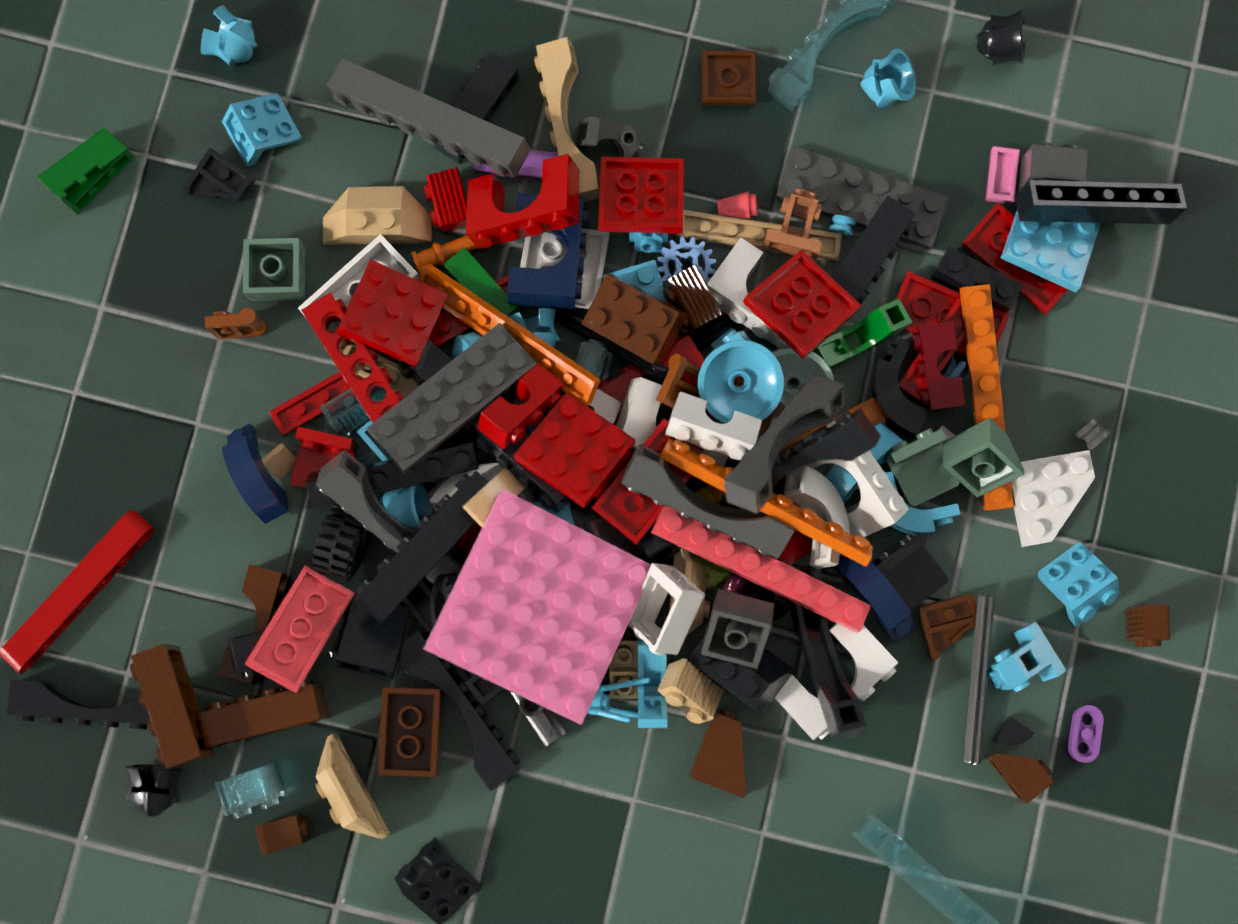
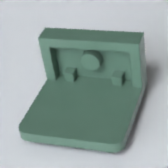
[885,428,960,507]

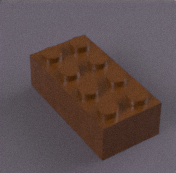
[130,644,215,768]
[198,680,330,747]

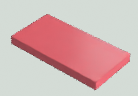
[245,565,355,693]

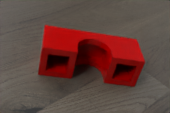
[478,363,564,449]

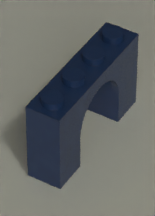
[507,192,589,309]

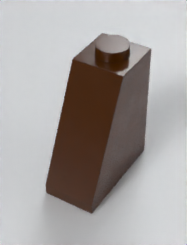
[689,709,746,798]

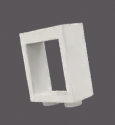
[628,563,705,656]

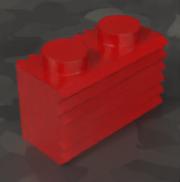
[423,167,467,233]

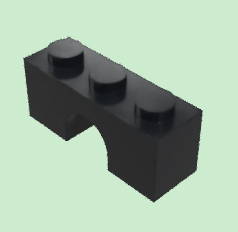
[931,246,1023,313]

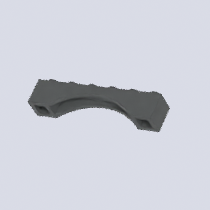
[724,374,845,514]
[622,444,795,559]
[316,449,469,584]

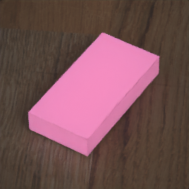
[985,146,1020,204]

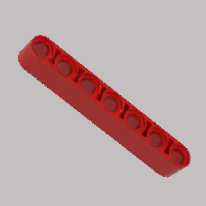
[0,509,155,674]

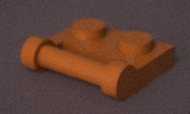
[205,308,267,340]
[656,354,700,408]

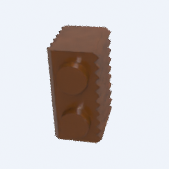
[663,265,723,333]
[1125,604,1170,647]

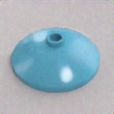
[698,340,784,423]

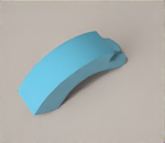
[825,423,903,504]
[886,471,960,535]
[638,627,667,728]

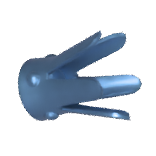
[941,355,969,382]

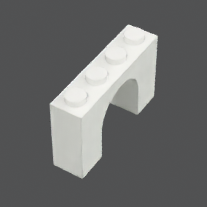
[707,238,789,349]
[616,377,728,483]
[785,420,909,537]
[775,623,898,740]

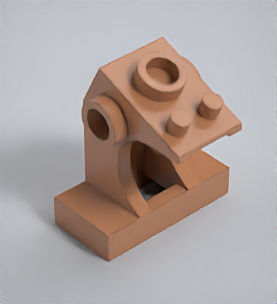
[763,188,822,260]

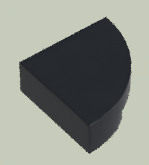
[994,717,1034,745]

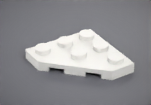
[1011,450,1095,547]

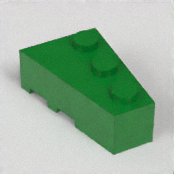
[37,128,135,215]

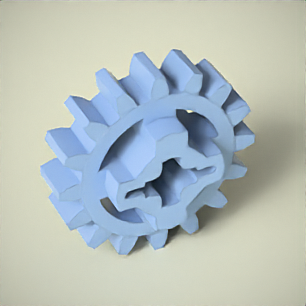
[657,237,716,284]

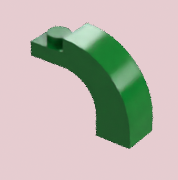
[812,299,913,368]

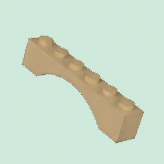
[534,37,600,202]

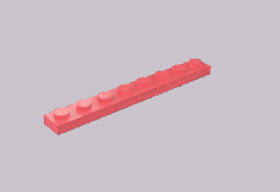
[651,506,871,633]

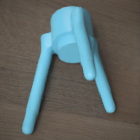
[587,677,650,723]

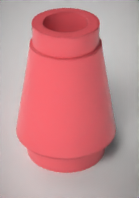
[718,192,758,219]

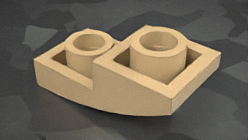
[463,467,525,527]
[610,638,638,699]

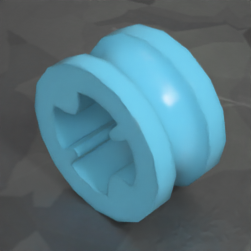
[829,215,856,237]

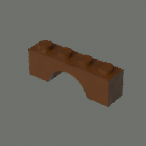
[218,564,289,684]

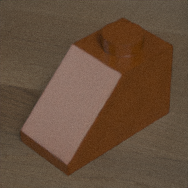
[985,753,1054,804]
[256,814,310,855]

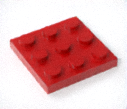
[598,157,684,234]
[743,250,862,359]
[337,259,448,367]
[514,392,636,508]

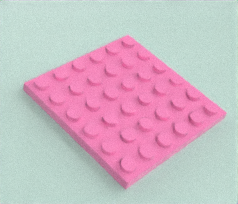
[423,489,651,725]

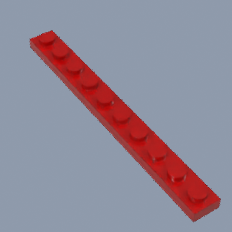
[269,275,509,437]

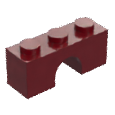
[913,321,965,410]

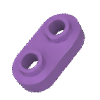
[1068,705,1104,763]

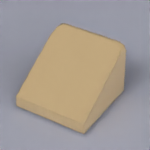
[262,443,296,479]

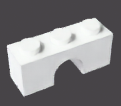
[665,392,762,460]

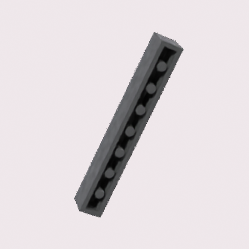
[326,58,531,178]

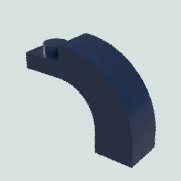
[222,423,289,524]
[834,555,917,644]

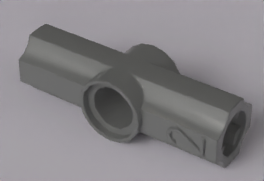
[510,691,567,747]

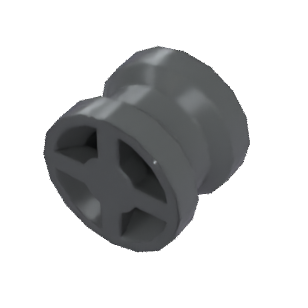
[1075,415,1111,451]

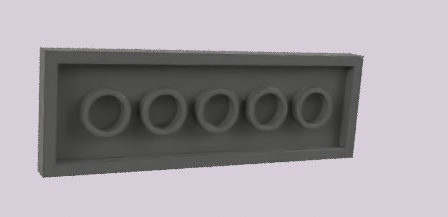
[776,146,949,250]
[367,323,537,473]

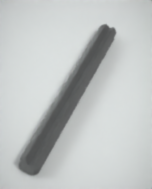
[964,594,995,765]

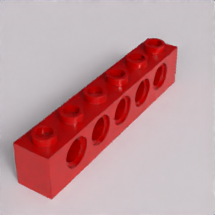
[301,292,404,423]

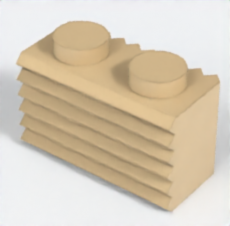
[657,658,724,724]

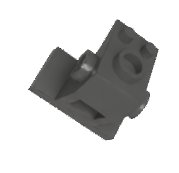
[576,116,644,158]

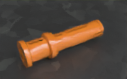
[411,235,478,275]

